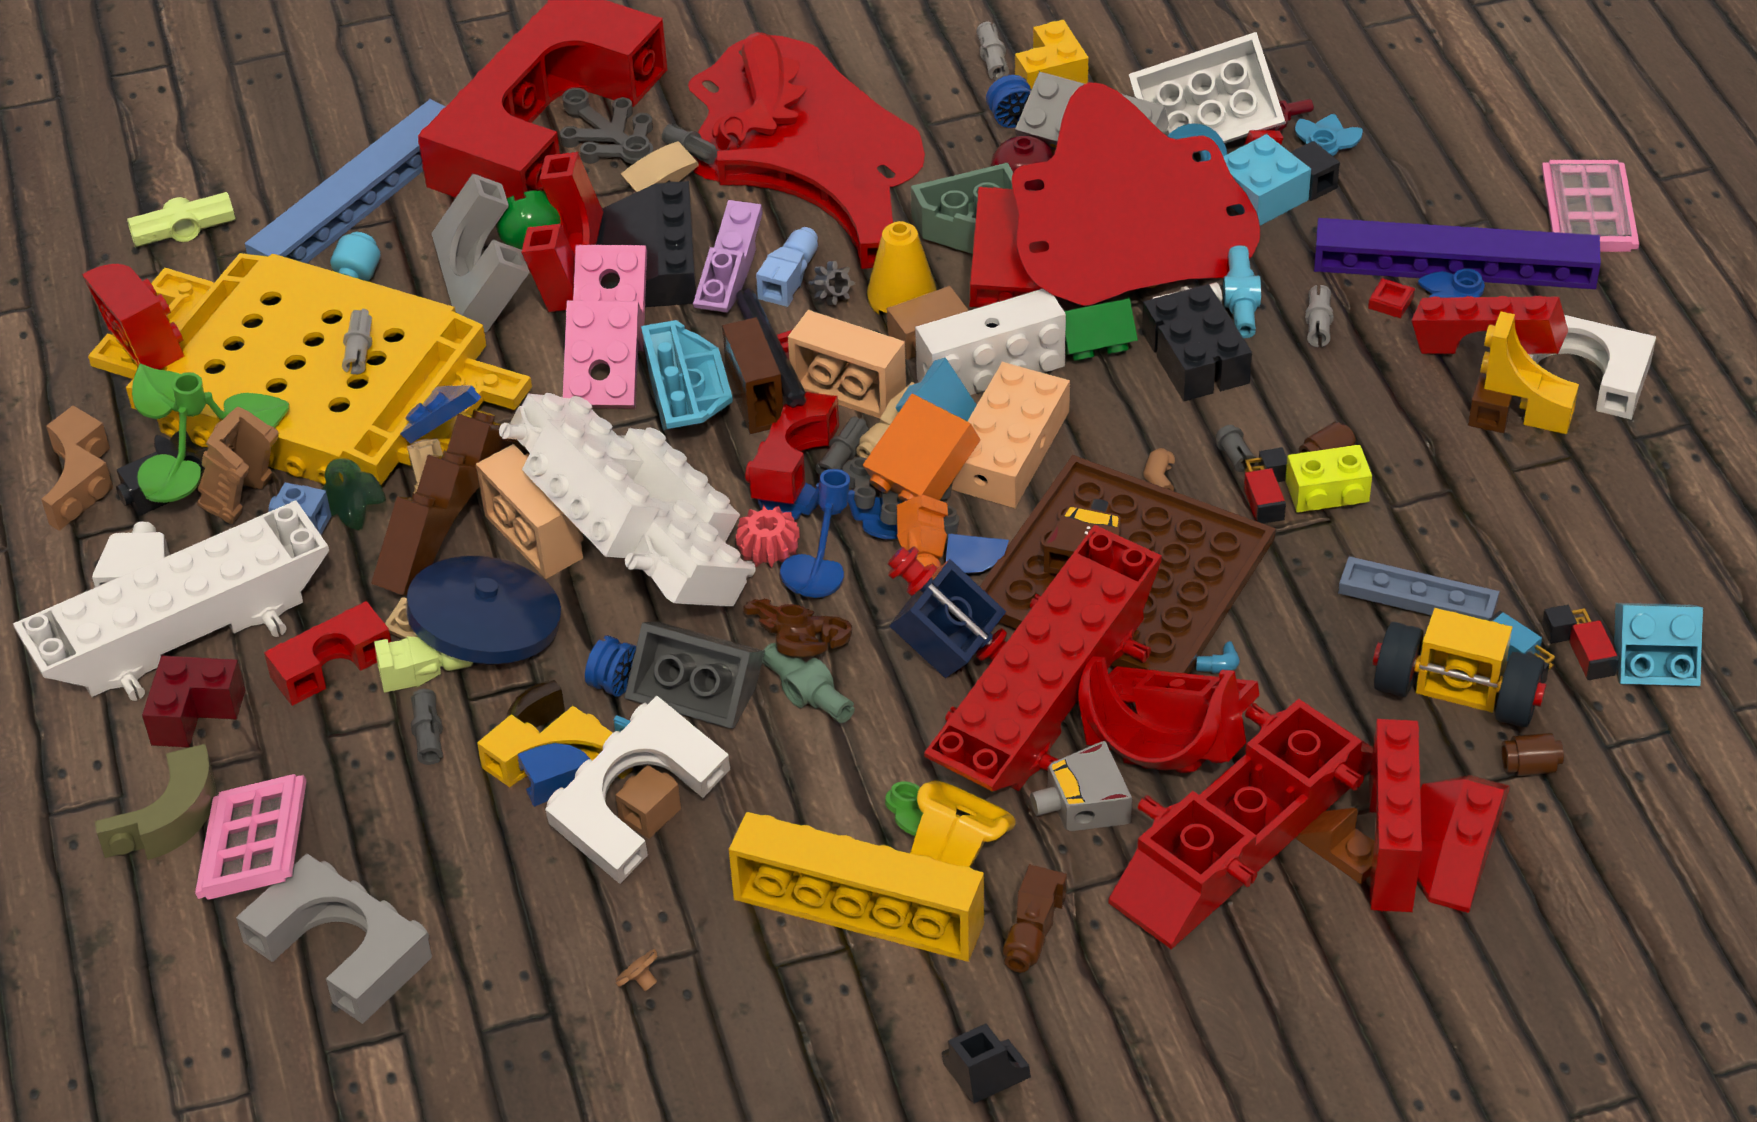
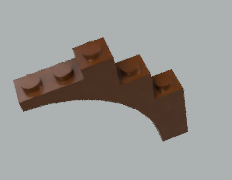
[371,409,530,595]

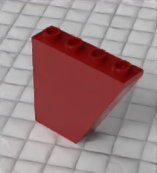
[969,187,1049,308]

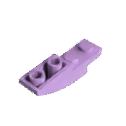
[693,200,763,312]

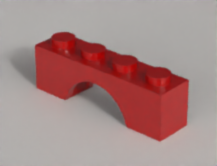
[1411,296,1568,354]
[745,392,839,504]

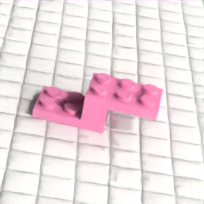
[563,245,647,409]

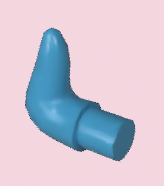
[1196,641,1240,674]

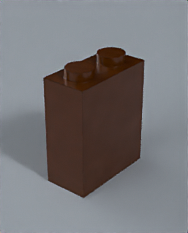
[722,317,783,434]

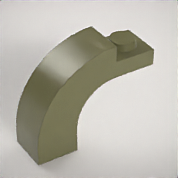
[95,744,216,860]

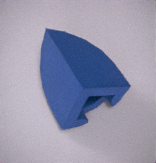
[946,534,1009,573]
[518,743,590,807]

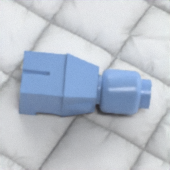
[756,227,818,307]

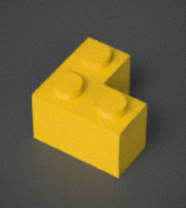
[1015,20,1089,89]

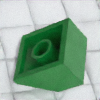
[1064,298,1138,360]

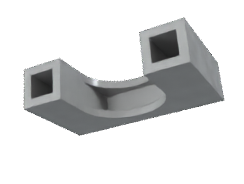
[431,174,530,333]
[236,853,432,1024]

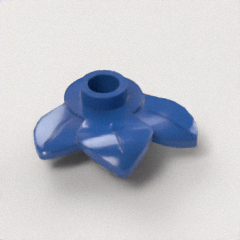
[1418,269,1485,298]

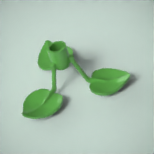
[132,364,289,503]

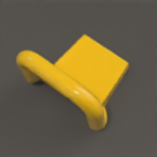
[910,780,1016,868]

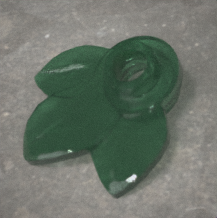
[322,458,386,530]

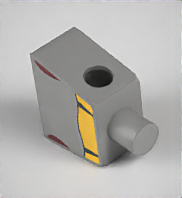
[1030,741,1132,831]

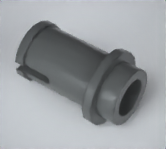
[1216,425,1256,472]

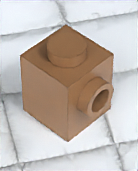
[615,765,681,839]

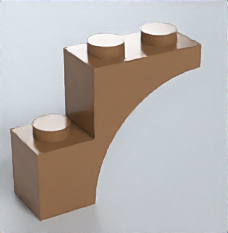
[41,406,113,531]

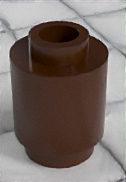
[1299,421,1356,453]
[1501,733,1564,776]

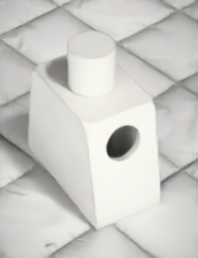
[92,521,170,588]

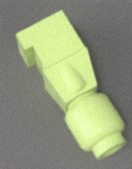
[374,636,473,693]

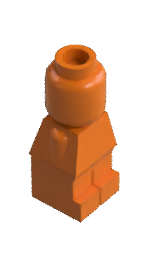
[897,494,948,584]

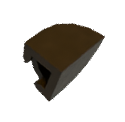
[506,680,565,728]

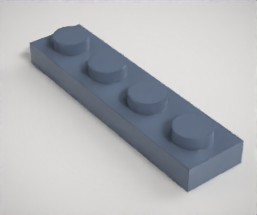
[1338,556,1500,621]

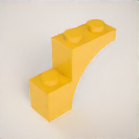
[1480,311,1579,434]
[477,706,633,788]

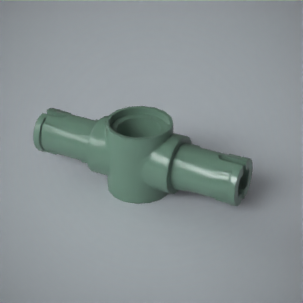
[762,643,855,723]

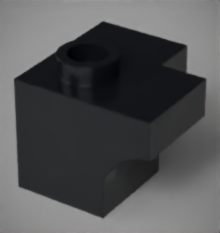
[942,1023,1031,1104]

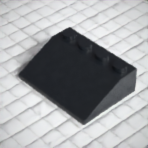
[596,181,696,307]

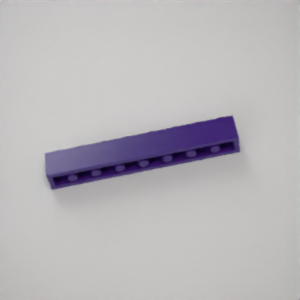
[1314,218,1601,289]

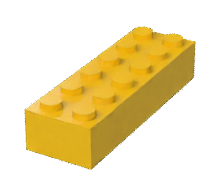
[729,812,984,962]

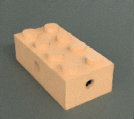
[952,362,1070,508]

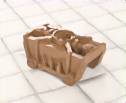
[197,407,279,524]

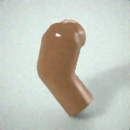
[1143,448,1175,491]

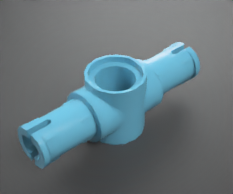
[1223,245,1261,339]

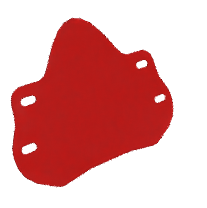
[688,35,925,187]
[1012,82,1260,306]

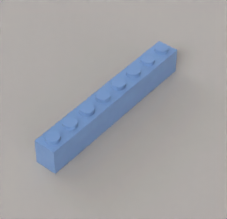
[245,99,446,263]

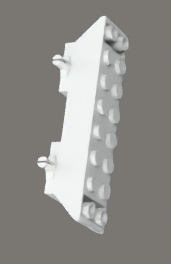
[13,500,329,701]

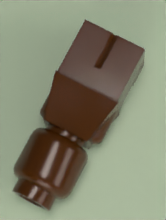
[1003,864,1067,973]

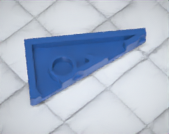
[400,385,481,444]

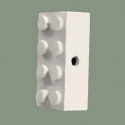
[915,289,1066,395]

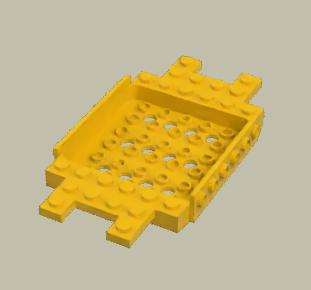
[88,253,532,491]

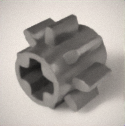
[809,261,855,305]

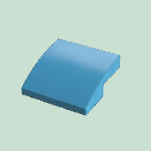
[895,357,977,421]

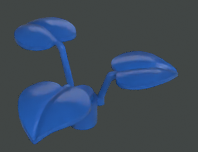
[757,469,900,598]

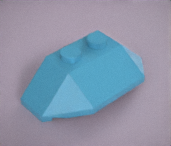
[641,320,733,430]

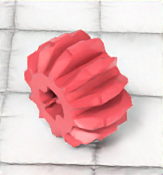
[735,504,800,568]

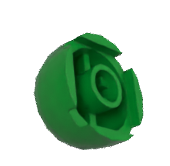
[495,191,561,250]

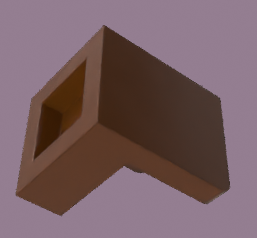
[1468,373,1513,433]

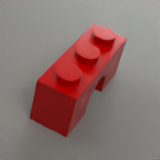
[264,601,392,706]

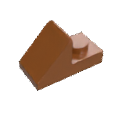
[1297,808,1375,884]

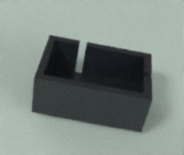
[1142,284,1252,402]

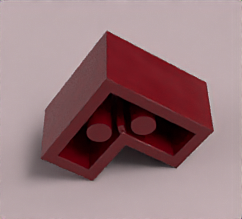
[142,656,246,748]

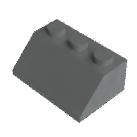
[624,621,765,729]

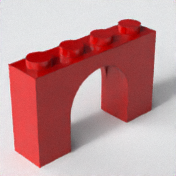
[521,152,603,312]
[1369,719,1422,913]

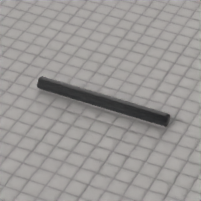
[736,288,806,407]

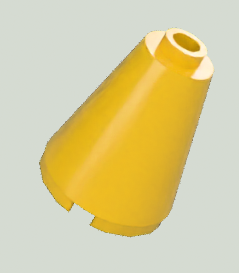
[867,221,937,314]

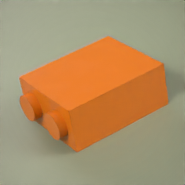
[862,393,981,502]

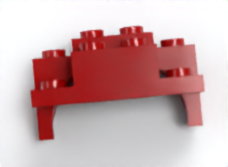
[1078,656,1260,773]

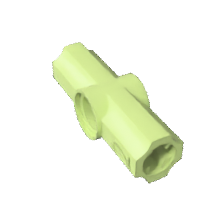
[127,192,235,248]

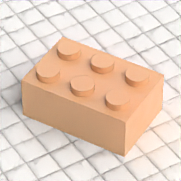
[788,310,906,418]
[476,444,584,579]

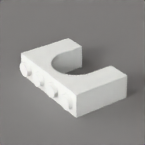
[1528,315,1656,420]
[545,696,730,884]

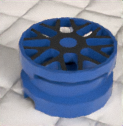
[986,75,1032,128]
[585,635,636,697]

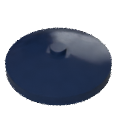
[406,556,561,664]

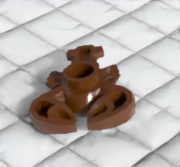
[743,598,852,658]

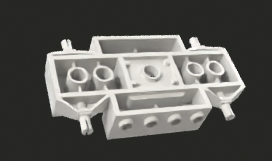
[499,393,755,607]

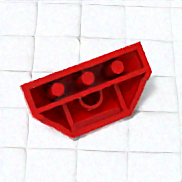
[1418,775,1510,913]

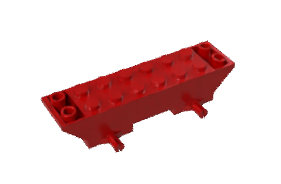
[924,525,1162,791]
[1108,699,1373,950]

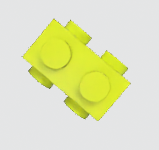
[1285,445,1372,513]

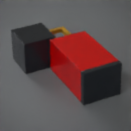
[1244,447,1287,524]
[1541,604,1619,680]

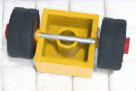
[1373,608,1547,727]

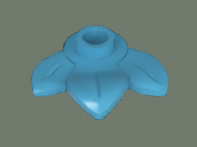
[1295,114,1363,156]

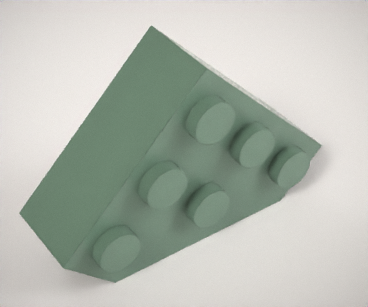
[911,163,1013,254]

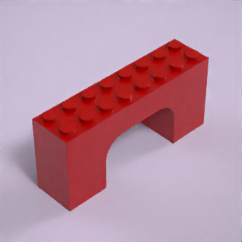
[418,0,668,201]

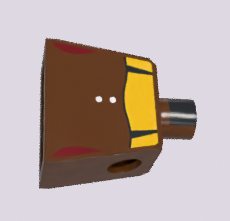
[1044,499,1121,574]

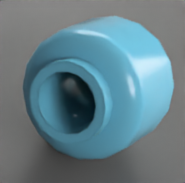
[330,232,381,281]

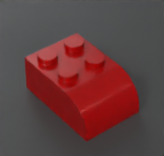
[82,264,185,370]

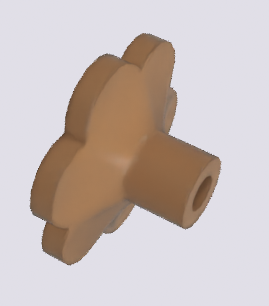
[615,949,658,991]

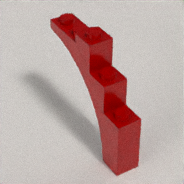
[717,135,893,269]

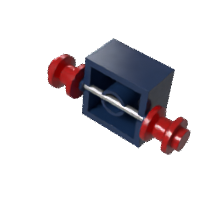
[887,546,1007,678]

